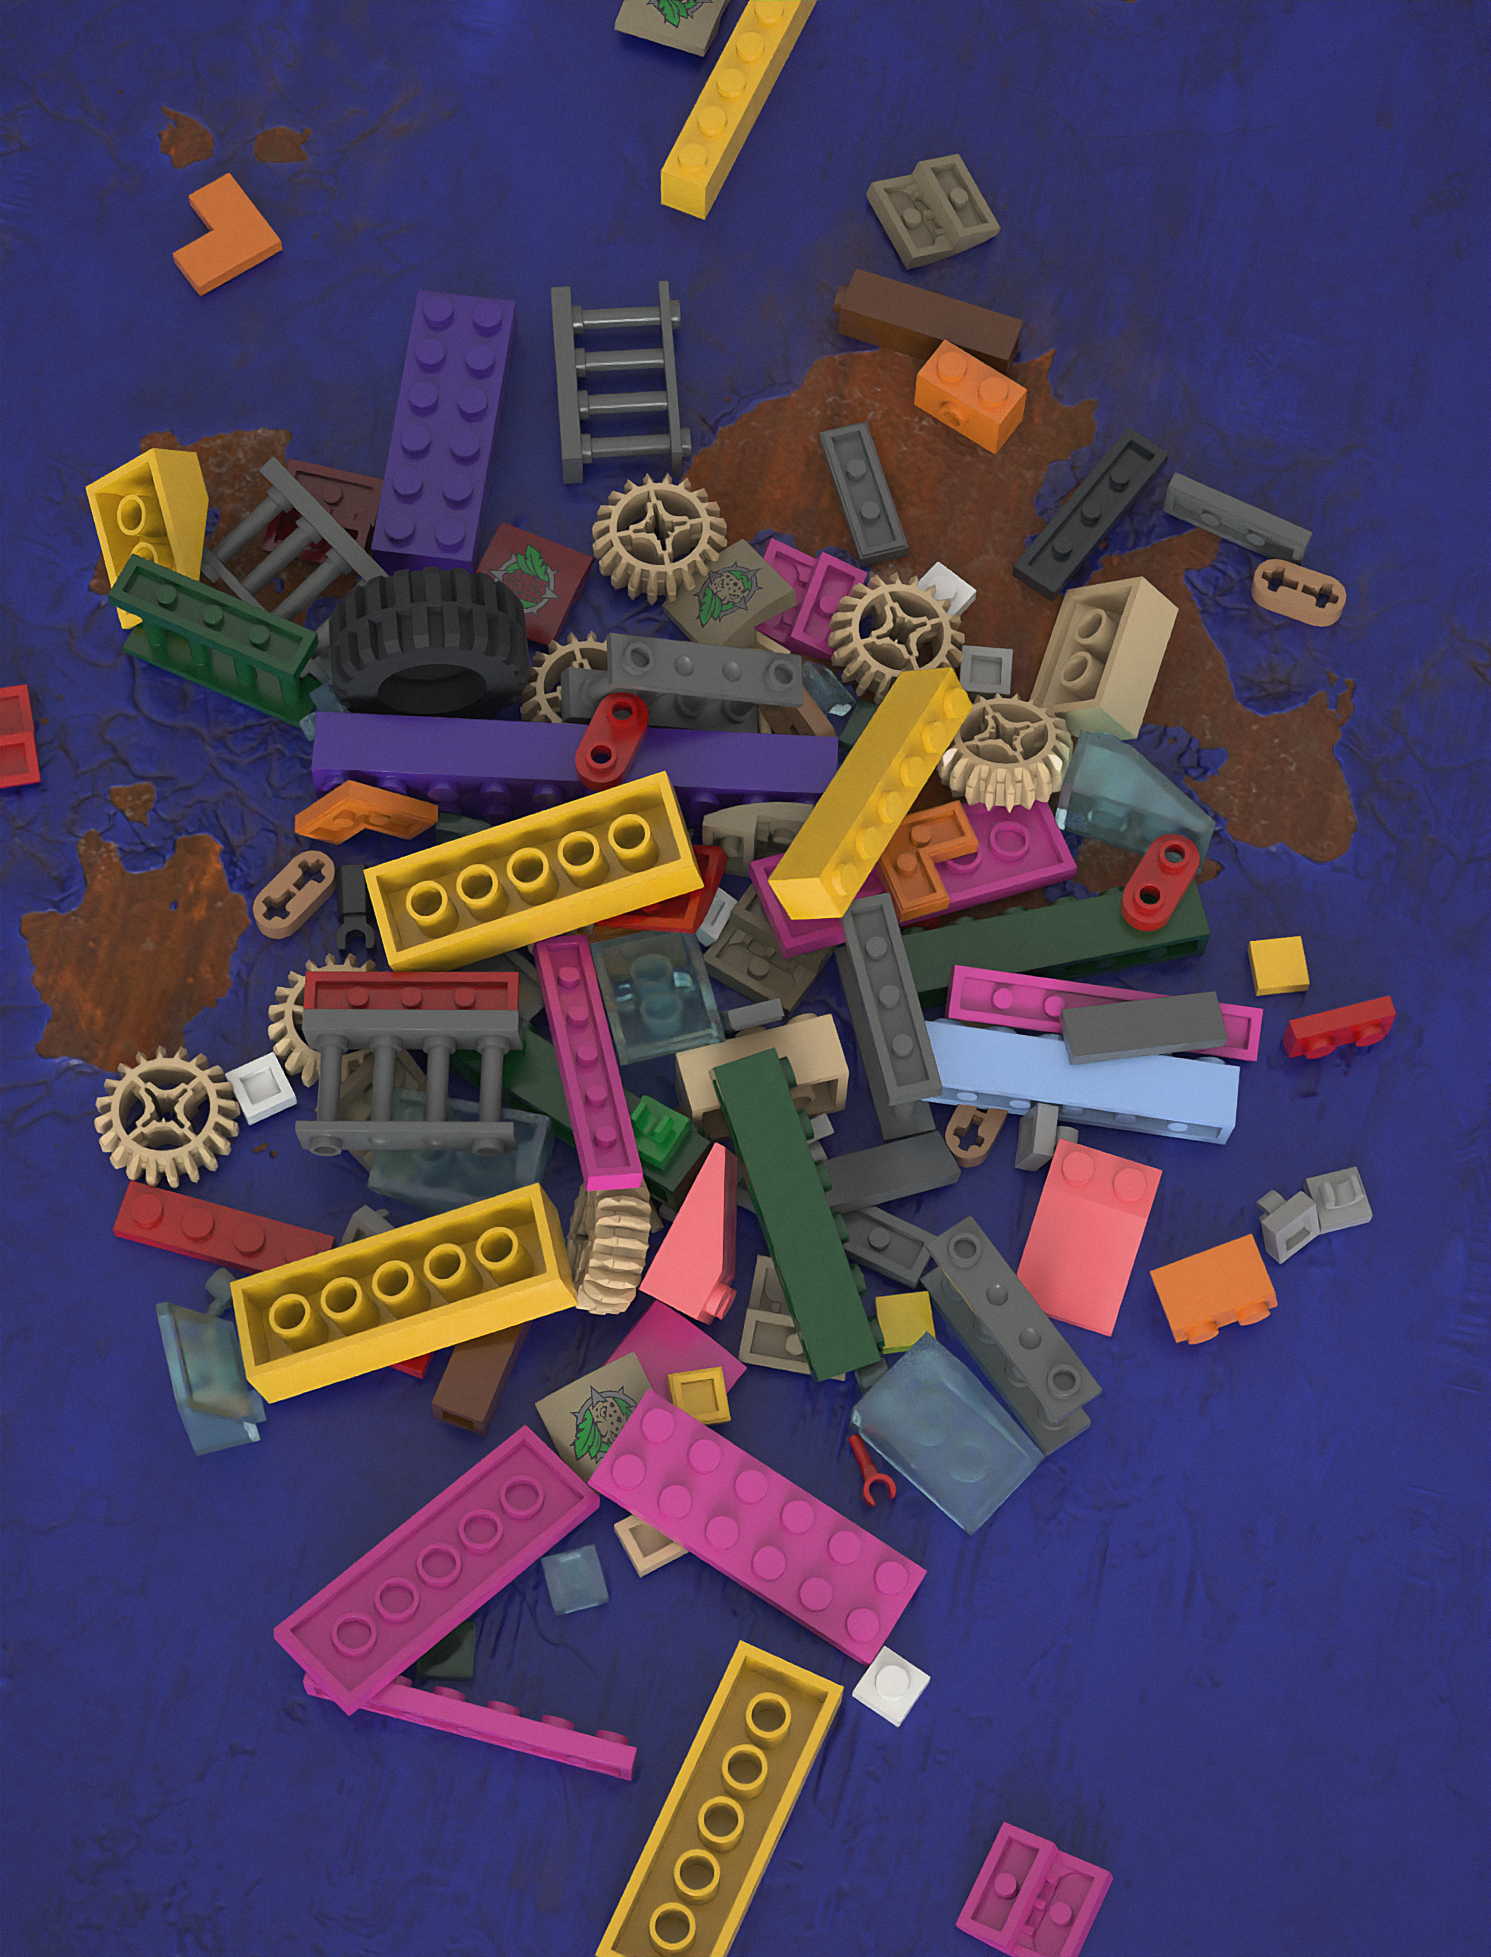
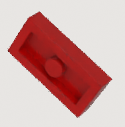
[1282,995,1396,1059]

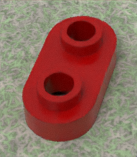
[575,692,649,792]
[1120,834,1200,931]

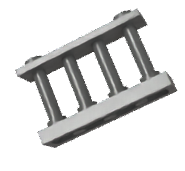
[551,281,691,484]
[200,456,389,685]
[561,633,804,733]
[833,892,943,1144]
[295,1009,524,1157]
[918,1215,1102,1457]

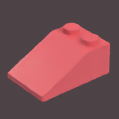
[1016,1138,1163,1337]
[639,1142,738,1325]

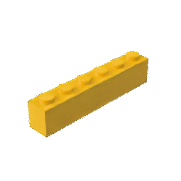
[661,0,817,220]
[768,667,973,920]

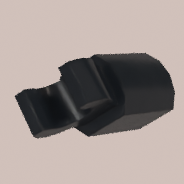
[336,864,377,957]

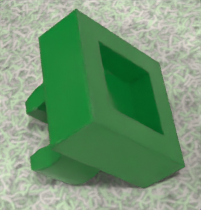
[630,1095,692,1170]

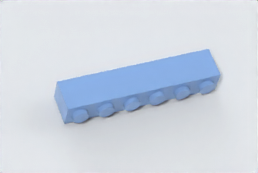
[921,1018,1240,1145]

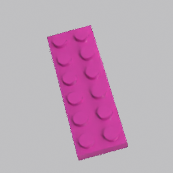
[748,800,1077,959]
[587,1389,927,1667]
[273,1425,600,1716]

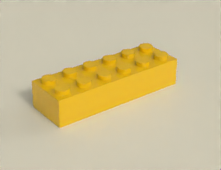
[363,771,705,972]
[230,1182,579,1404]
[595,1640,844,1957]

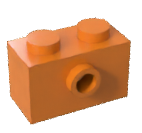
[914,340,1027,455]
[1150,1234,1278,1344]

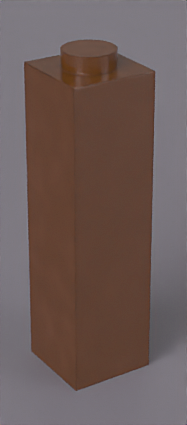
[833,268,1023,377]
[431,1319,534,1437]

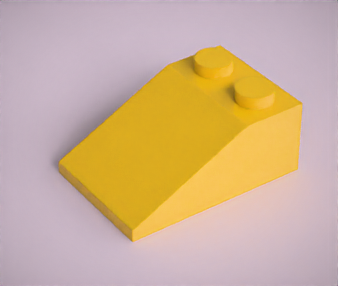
[86,448,209,629]

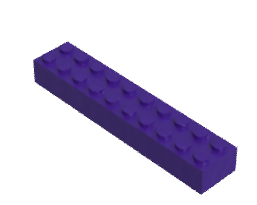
[311,711,839,836]

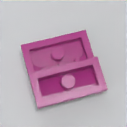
[754,538,867,661]
[600,1299,747,1401]
[955,1822,1113,1957]

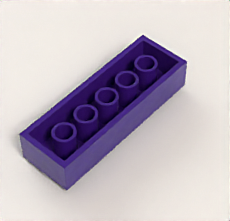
[371,290,518,576]

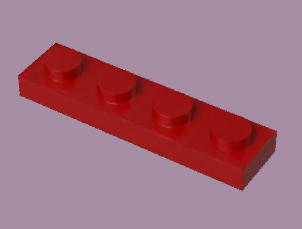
[303,971,520,1010]
[113,1180,337,1275]

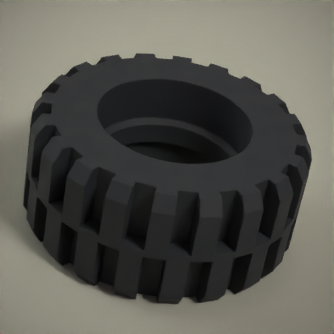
[329,567,530,719]

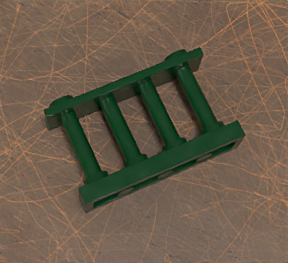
[108,553,327,730]

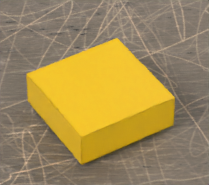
[1247,936,1310,996]
[874,1291,936,1354]
[665,1366,731,1426]

